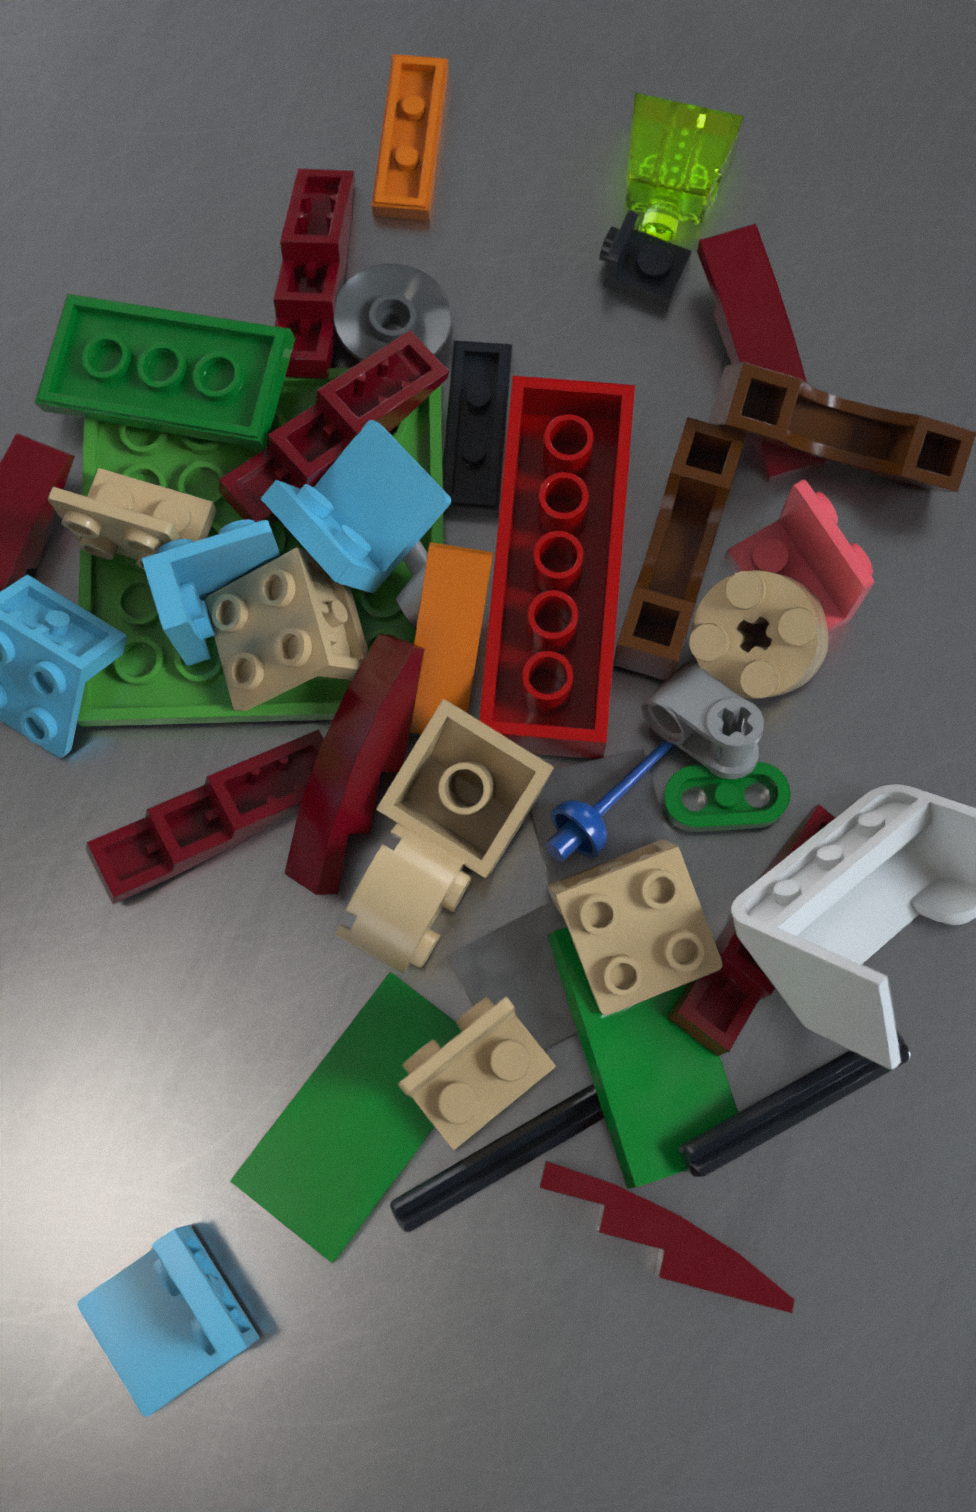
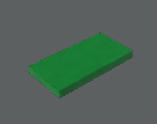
[35,294,295,450]
[547,927,739,1189]
[230,972,462,1263]

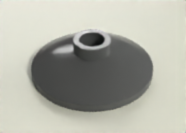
[334,263,452,362]

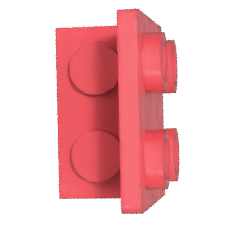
[724,479,874,633]

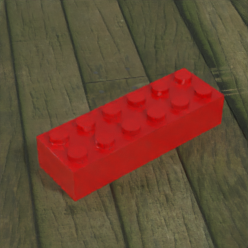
[479,375,635,759]

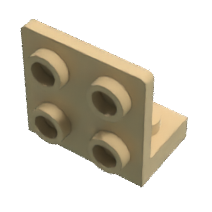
[47,468,217,570]
[205,547,369,711]
[546,839,723,1015]
[398,996,556,1151]

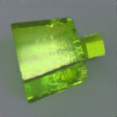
[625,93,744,242]

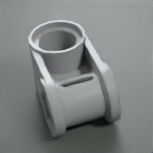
[641,662,764,779]

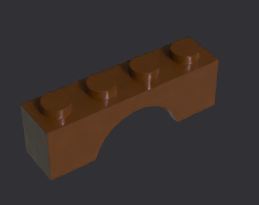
[709,362,976,493]
[613,417,747,680]

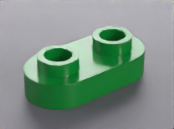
[662,762,791,832]

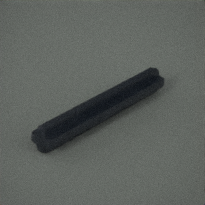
[679,1031,911,1177]
[390,1083,604,1232]

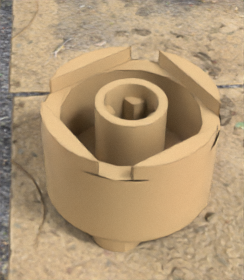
[689,571,828,699]
[335,823,471,974]

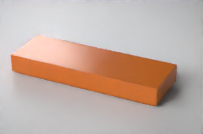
[371,54,449,221]
[410,542,493,734]

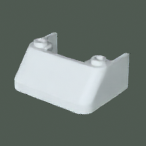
[731,784,976,1070]

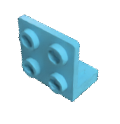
[261,420,451,594]
[142,520,281,666]
[0,574,127,758]
[77,1225,260,1417]

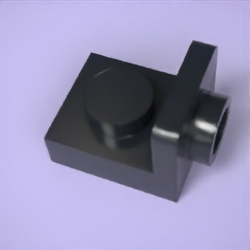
[599,210,692,311]

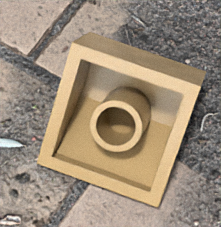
[376,699,555,878]

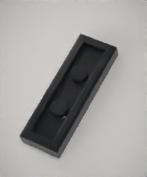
[443,340,512,517]

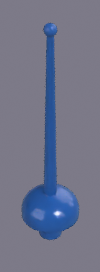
[545,740,674,862]

